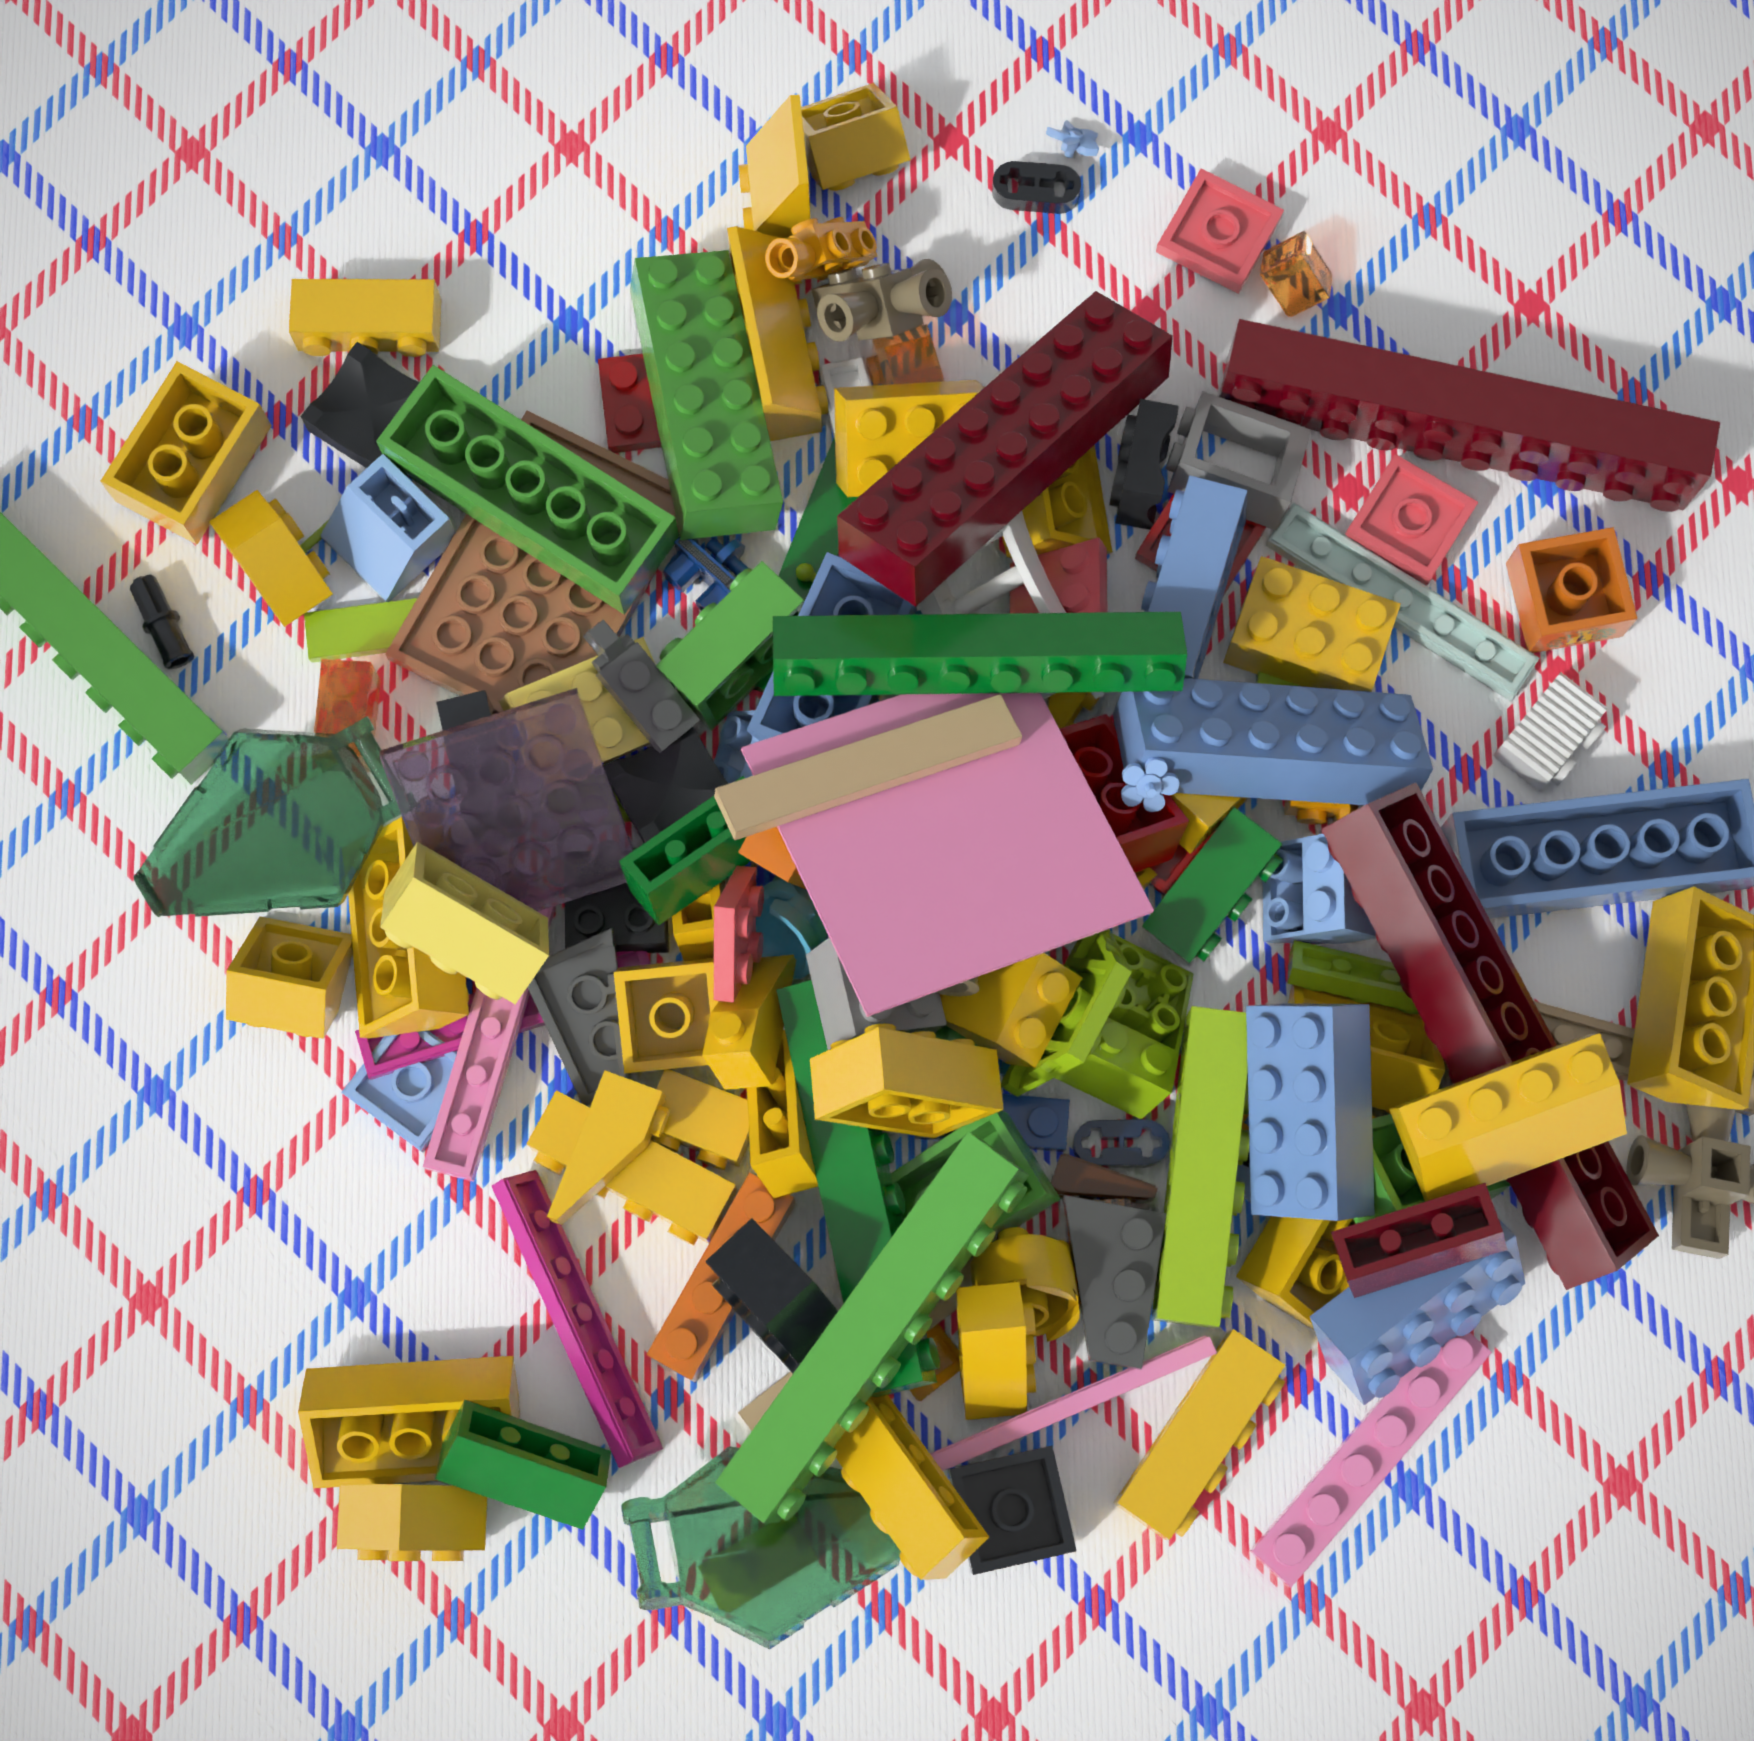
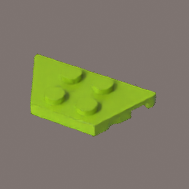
[1001,929,1132,1097]

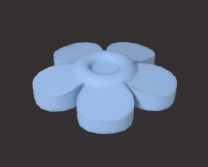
[1121,757,1179,812]

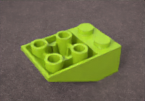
[1055,933,1194,1119]

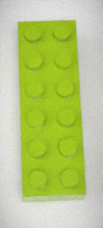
[1151,1006,1249,1328]

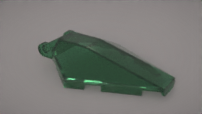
[133,716,419,918]
[621,1446,901,1650]

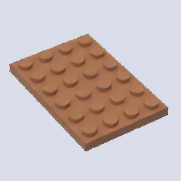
[385,410,679,720]

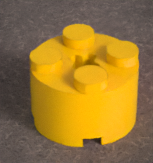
[970,1227,1080,1342]

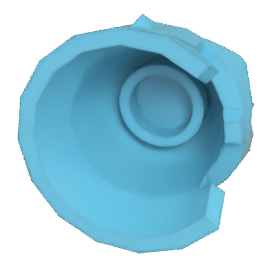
[756,876,827,979]

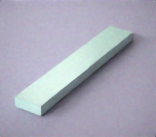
[1265,502,1540,701]

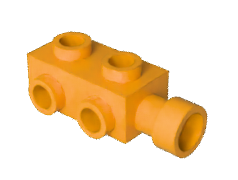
[765,217,878,283]

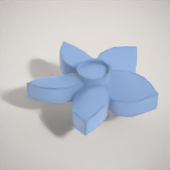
[1045,120,1099,158]

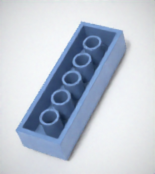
[1112,678,1433,805]
[1441,779,1754,919]

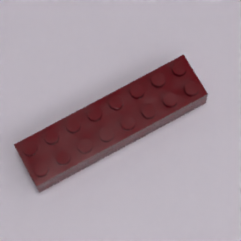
[837,291,1173,607]

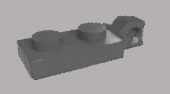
[583,619,700,753]

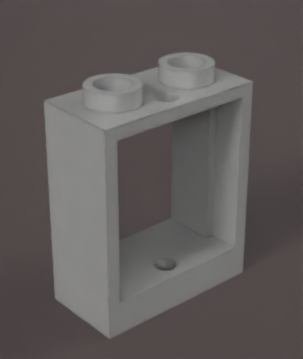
[1165,391,1311,530]

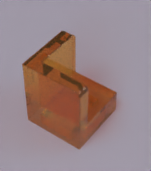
[1260,230,1333,317]

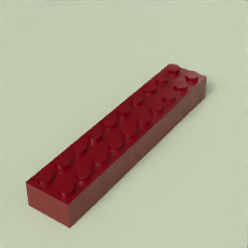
[1219,319,1721,512]
[1321,782,1659,1290]

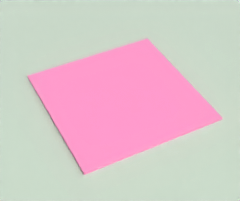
[741,693,1154,1017]

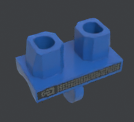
[663,537,749,611]

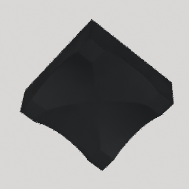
[300,342,420,468]
[1109,399,1179,530]
[602,727,728,843]
[564,847,669,953]

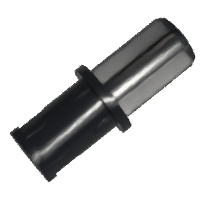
[130,574,195,670]

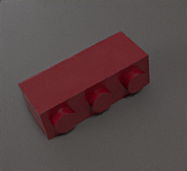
[1331,1183,1507,1298]

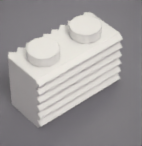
[1493,672,1608,791]

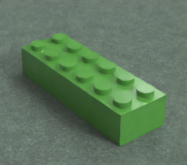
[630,250,783,540]
[376,365,679,615]

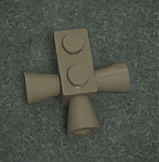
[811,259,952,342]
[1626,1104,1754,1259]

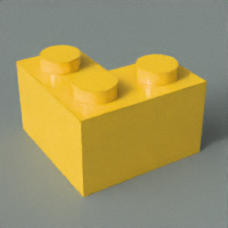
[209,490,333,627]
[337,1484,487,1561]

